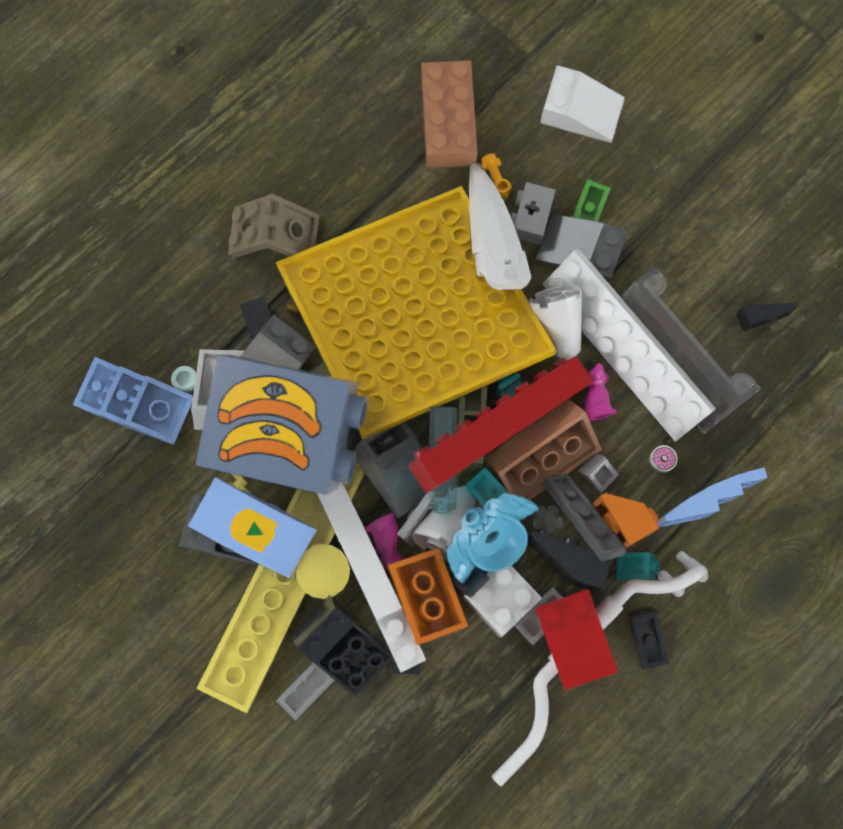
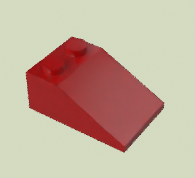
[535,589,618,690]

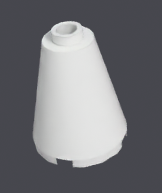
[529,285,582,360]
[412,486,477,562]

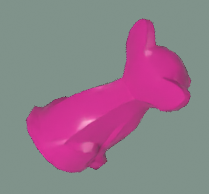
[584,364,617,421]
[364,513,407,573]

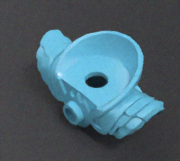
[447,493,539,583]

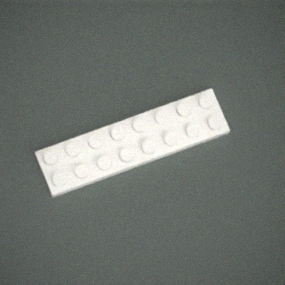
[543,249,716,442]

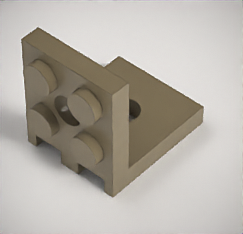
[228,194,319,257]

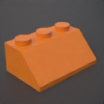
[592,493,659,548]
[388,548,468,646]

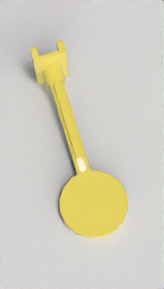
[229,473,350,599]

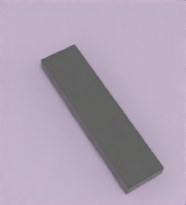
[543,473,626,562]

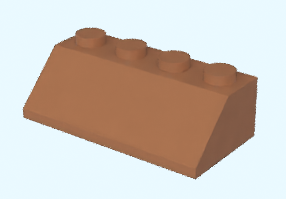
[484,399,602,500]

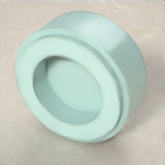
[171,366,196,393]

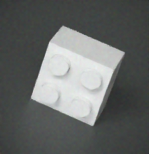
[462,566,542,637]

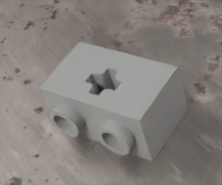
[511,182,556,245]

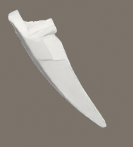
[469,163,531,290]

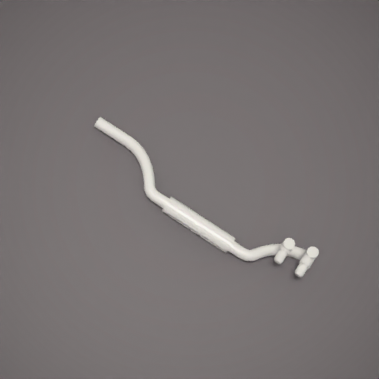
[491,551,709,786]

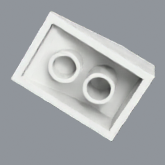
[540,65,625,143]
[191,350,244,430]

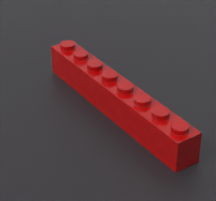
[408,356,594,493]

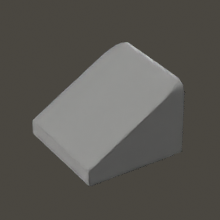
[578,454,619,493]

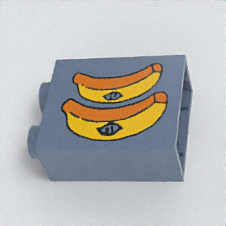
[196,354,368,495]

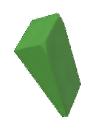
[573,179,611,222]

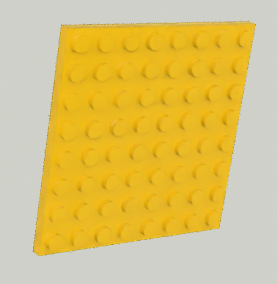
[276,186,556,440]

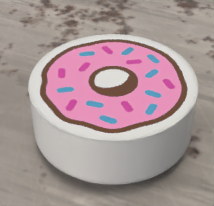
[649,445,677,473]

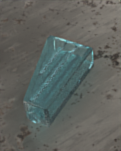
[428,407,457,514]

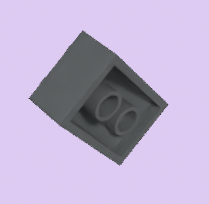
[535,214,628,283]
[240,314,316,369]

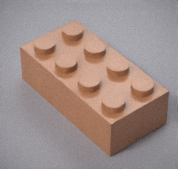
[421,61,477,168]

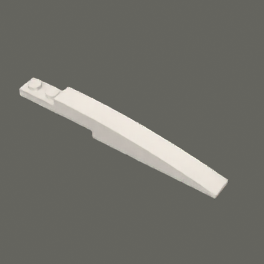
[317,482,426,672]

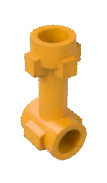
[481,153,512,201]

